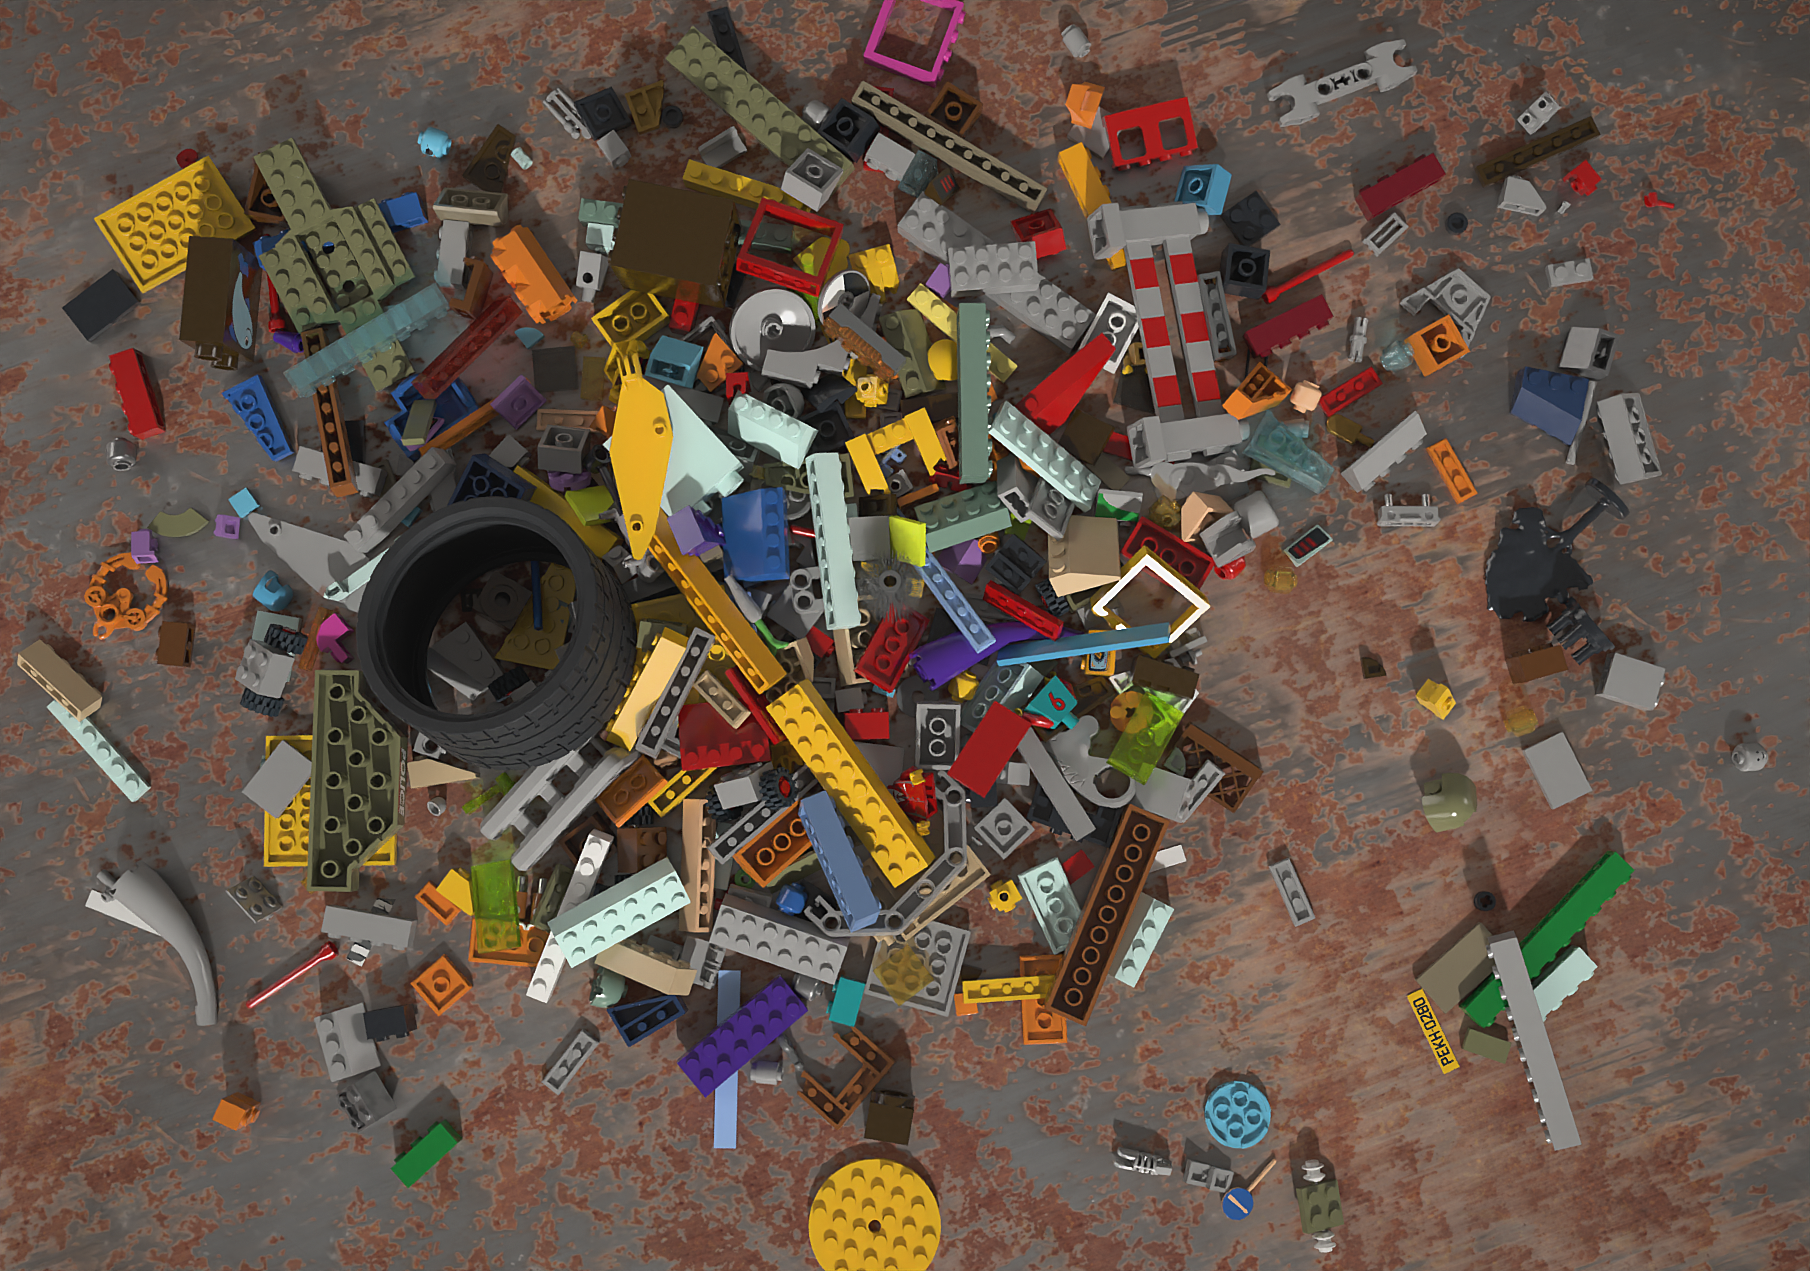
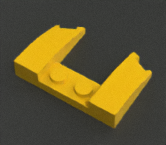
[845,407,946,494]

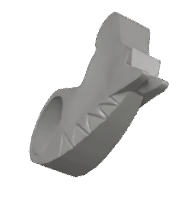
[1040,715,1136,808]

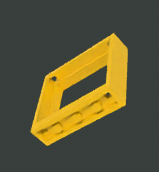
[1090,545,1210,659]

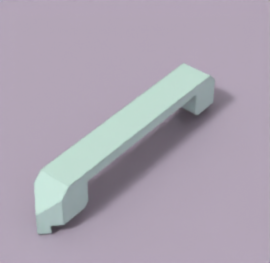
[324,535,401,601]

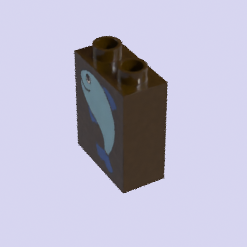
[179,236,262,371]

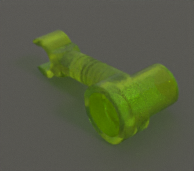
[462,772,516,815]

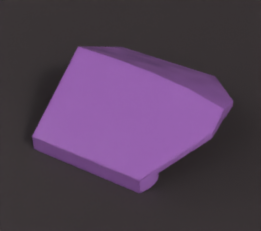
[937,539,987,585]

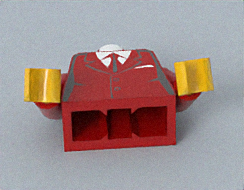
[887,766,938,836]

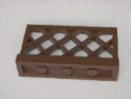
[1161,721,1264,813]

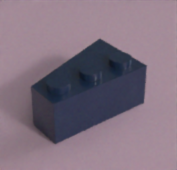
[606,994,688,1048]

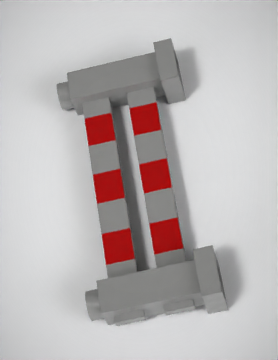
[1087,201,1250,469]

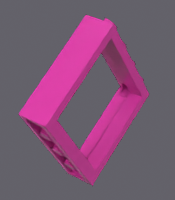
[864,0,966,88]

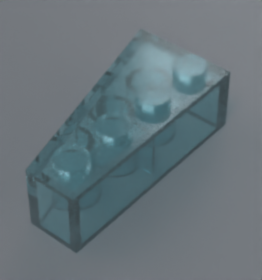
[1243,410,1335,494]

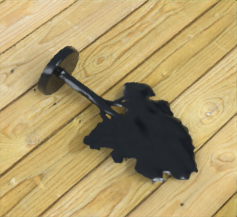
[1485,478,1630,622]

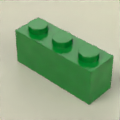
[390,1119,463,1188]

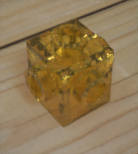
[1148,494,1182,532]

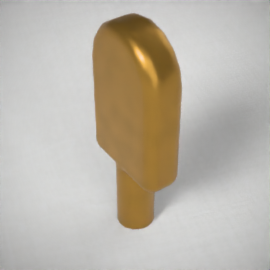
[1326,414,1375,448]

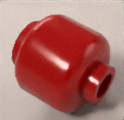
[1214,556,1246,580]

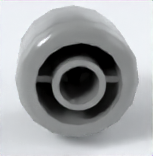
[1233,490,1279,539]

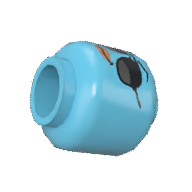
[418,127,452,159]

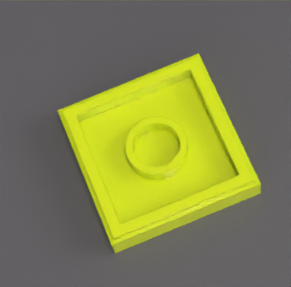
[565,485,614,527]
[889,515,926,567]

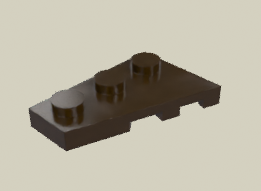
[462,124,516,193]

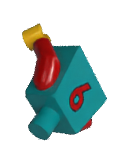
[1014,671,1080,730]

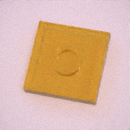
[873,944,934,1006]

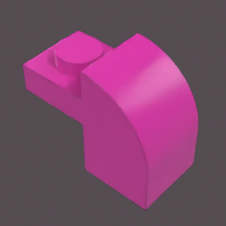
[316,613,355,664]

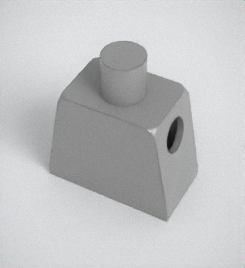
[576,251,608,303]

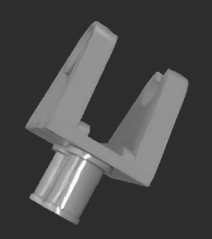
[1200,510,1256,568]

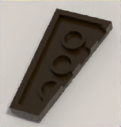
[1020,676,1115,743]

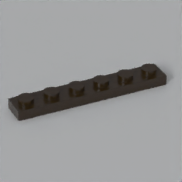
[1474,116,1601,188]

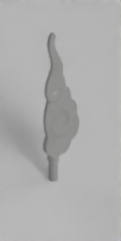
[1125,461,1276,499]

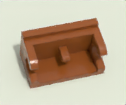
[932,416,959,469]

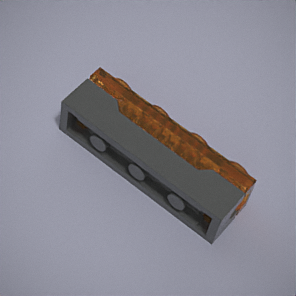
[1197,271,1237,363]
[823,303,906,383]

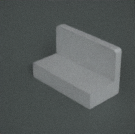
[698,126,747,169]

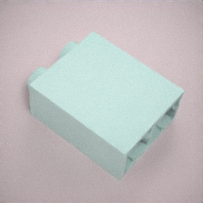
[603,385,744,517]

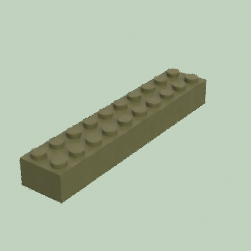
[665,26,855,201]

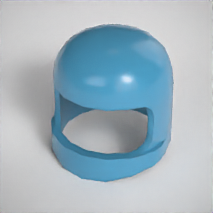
[253,570,293,611]

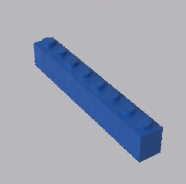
[253,192,429,271]

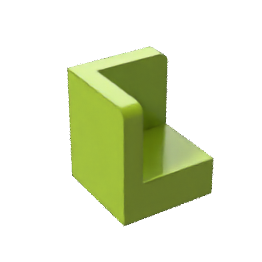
[1004,512,1032,541]

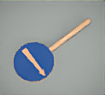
[1221,1159,1276,1220]

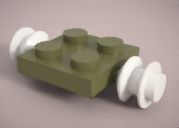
[1296,1160,1344,1252]

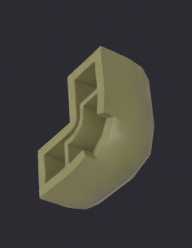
[1422,773,1477,832]

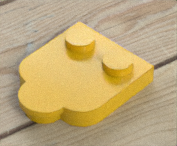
[793,237,850,293]

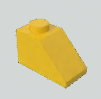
[436,867,478,916]

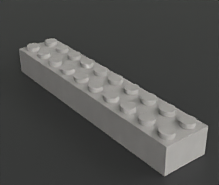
[897,191,1096,354]

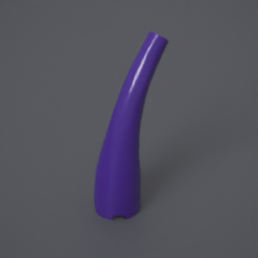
[909,621,1085,691]

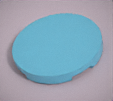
[1204,1081,1271,1149]

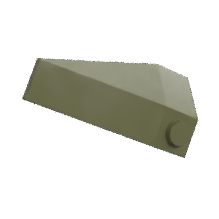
[764,453,854,498]

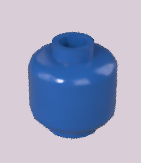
[776,882,808,916]

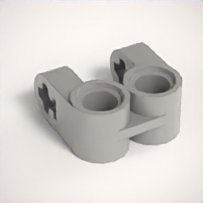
[789,566,825,615]

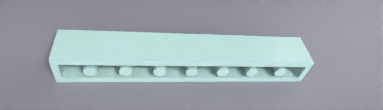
[805,453,861,630]

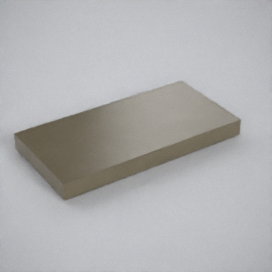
[1414,922,1496,1014]

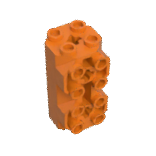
[490,225,578,324]

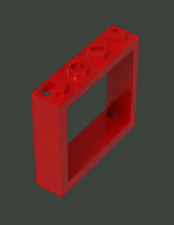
[736,197,844,298]

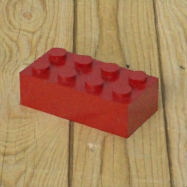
[1119,516,1215,596]

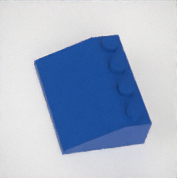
[722,487,790,583]

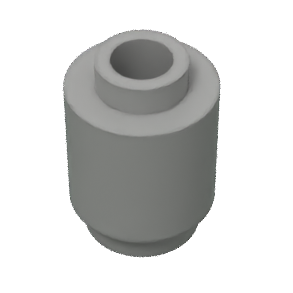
[1061,24,1091,58]
[751,1061,784,1085]

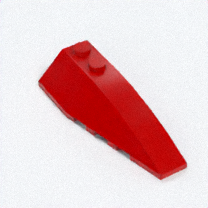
[1014,332,1116,436]

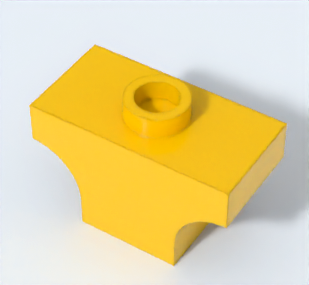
[1415,679,1456,720]

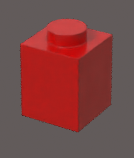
[804,626,835,660]

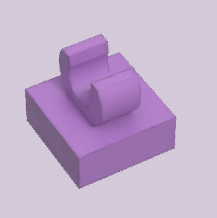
[214,515,240,539]

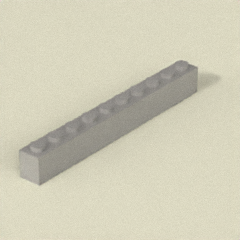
[1485,930,1582,1151]

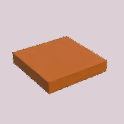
[410,954,473,1017]

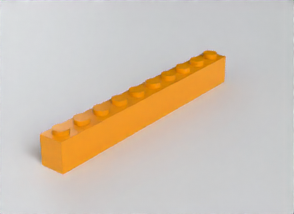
[635,507,787,695]

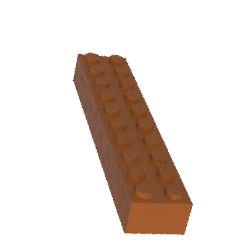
[1042,804,1170,1027]

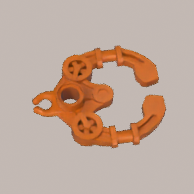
[84,552,169,640]

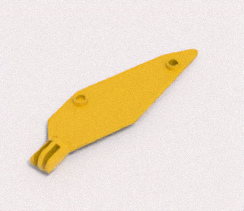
[609,352,674,560]

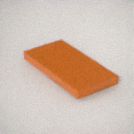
[468,917,550,967]
[1019,954,1068,1045]

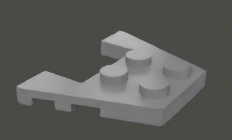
[1399,268,1491,358]

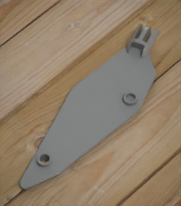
[248,513,371,612]

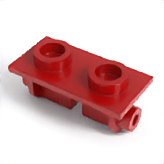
[928,464,972,492]

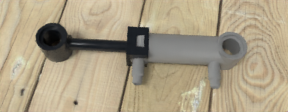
[583,444,664,583]

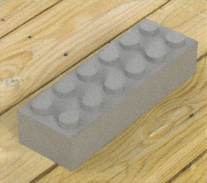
[709,893,850,985]

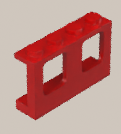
[1101,97,1198,172]

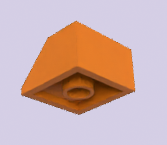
[1404,314,1470,377]

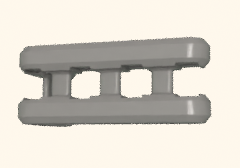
[480,719,641,871]

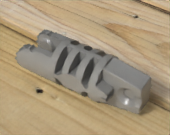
[1114,1147,1172,1176]

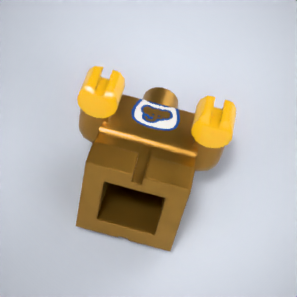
[1122,342,1148,374]

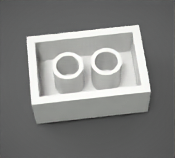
[1077,293,1139,374]

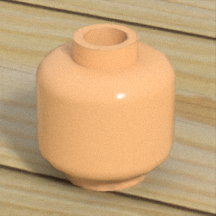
[1290,380,1322,413]

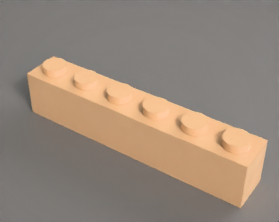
[679,799,716,932]

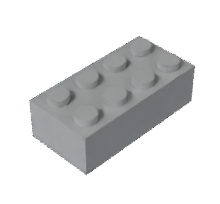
[948,241,1039,297]

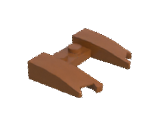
[797,1026,897,1131]

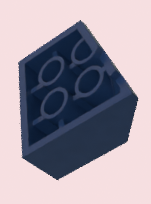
[1510,366,1589,446]
[447,453,537,506]

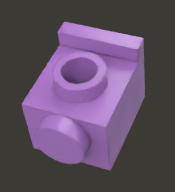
[131,529,159,564]

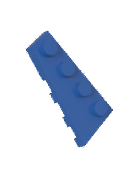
[221,374,295,462]

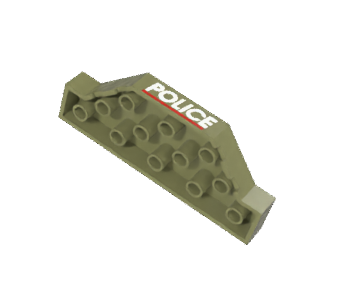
[307,670,407,892]

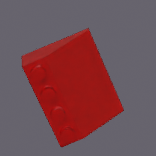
[678,698,772,771]

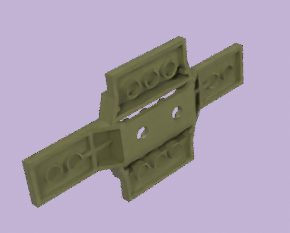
[253,137,416,391]

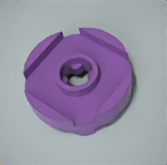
[548,467,592,491]

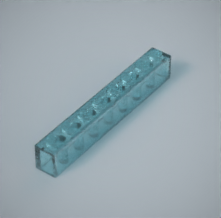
[283,283,450,398]

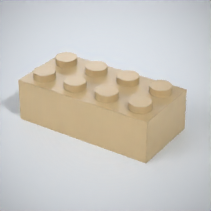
[595,937,697,995]

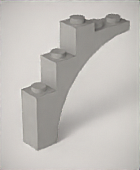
[761,293,883,390]

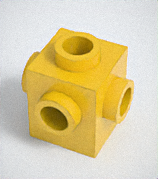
[855,374,888,407]
[987,878,1023,913]

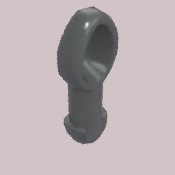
[777,1032,804,1070]

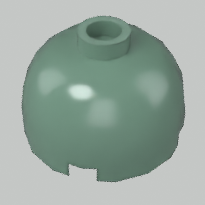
[589,966,628,1008]

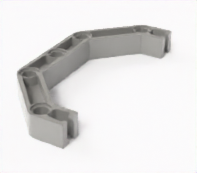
[804,770,967,937]

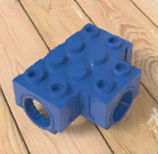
[384,369,481,462]

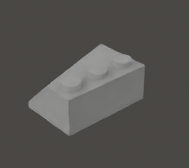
[427,622,506,701]

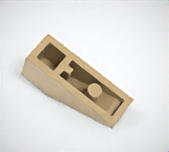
[407,756,481,788]

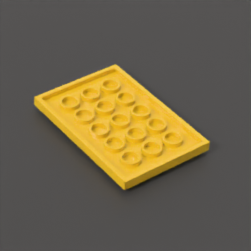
[94,155,256,294]

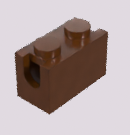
[155,621,196,668]

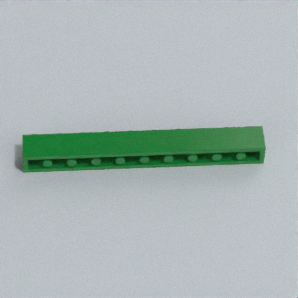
[1459,851,1635,1028]

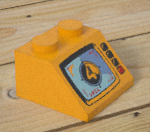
[1080,630,1116,677]

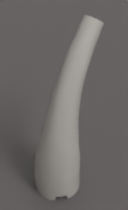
[109,860,217,1026]

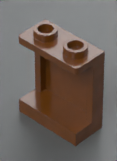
[449,256,494,322]

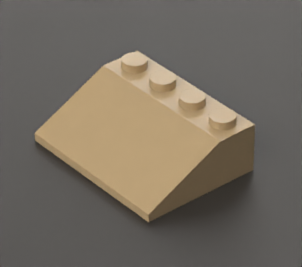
[1048,515,1121,597]
[833,595,910,687]

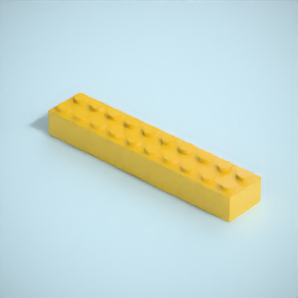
[766,678,936,888]

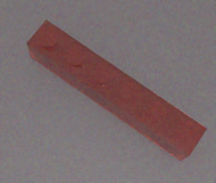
[411,296,523,399]

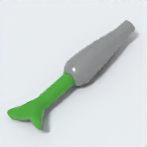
[724,574,789,657]

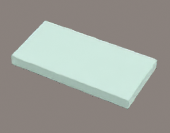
[1017,857,1082,955]

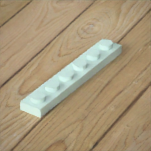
[47,700,151,802]

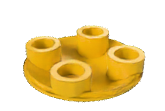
[927,339,958,381]

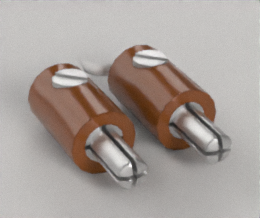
[508,876,547,930]

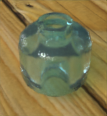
[1380,340,1415,372]

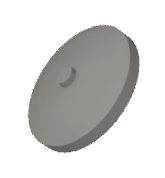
[729,287,815,371]

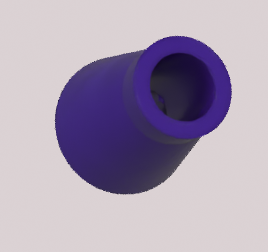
[273,330,304,353]

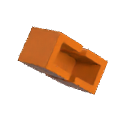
[212,1092,261,1131]

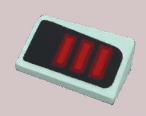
[1283,524,1333,567]

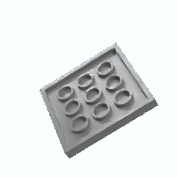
[864,921,971,1017]

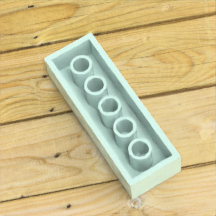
[547,857,691,968]

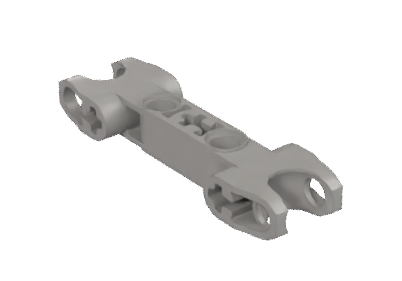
[1267,39,1417,127]

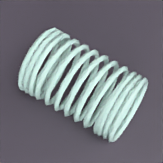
[511,147,533,169]

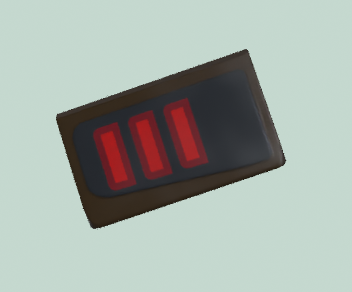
[924,167,960,205]

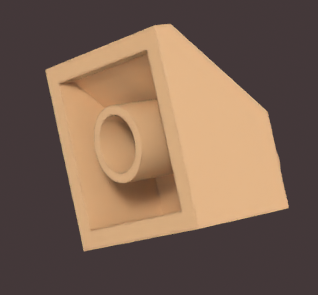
[1181,491,1234,545]

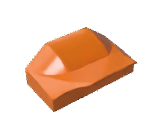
[1065,82,1105,129]

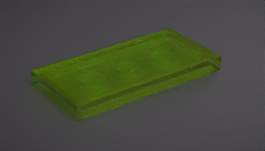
[1106,691,1184,785]
[471,859,521,954]

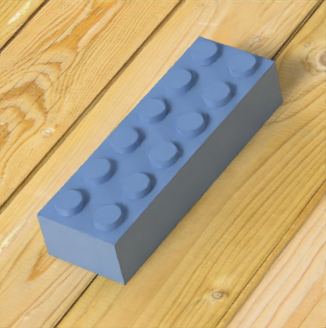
[798,790,881,933]

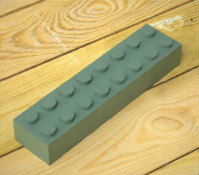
[957,303,992,484]

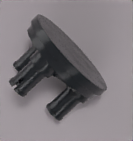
[1546,596,1615,665]

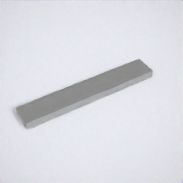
[1017,727,1096,841]

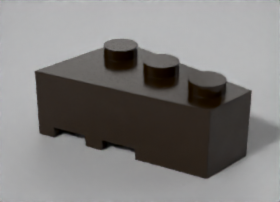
[1127,654,1200,700]

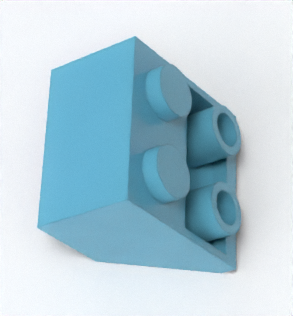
[645,335,704,389]

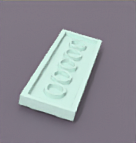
[989,401,1101,512]

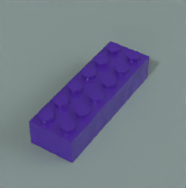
[677,974,808,1098]

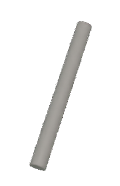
[1566,381,1596,465]

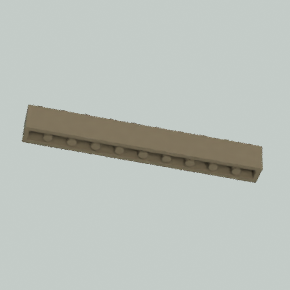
[852,81,1047,214]

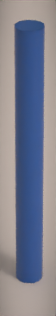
[531,561,543,631]

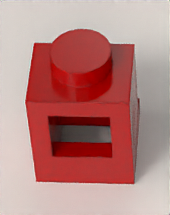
[1562,160,1602,196]

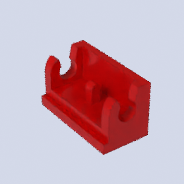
[726,372,752,407]

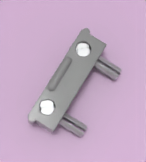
[1376,494,1441,527]

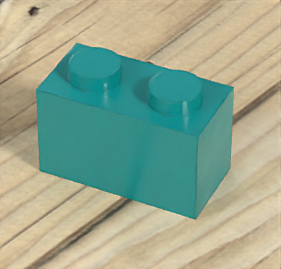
[826,975,866,1027]

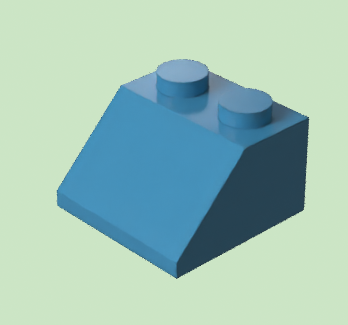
[1174,164,1232,215]

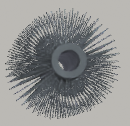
[857,549,923,624]

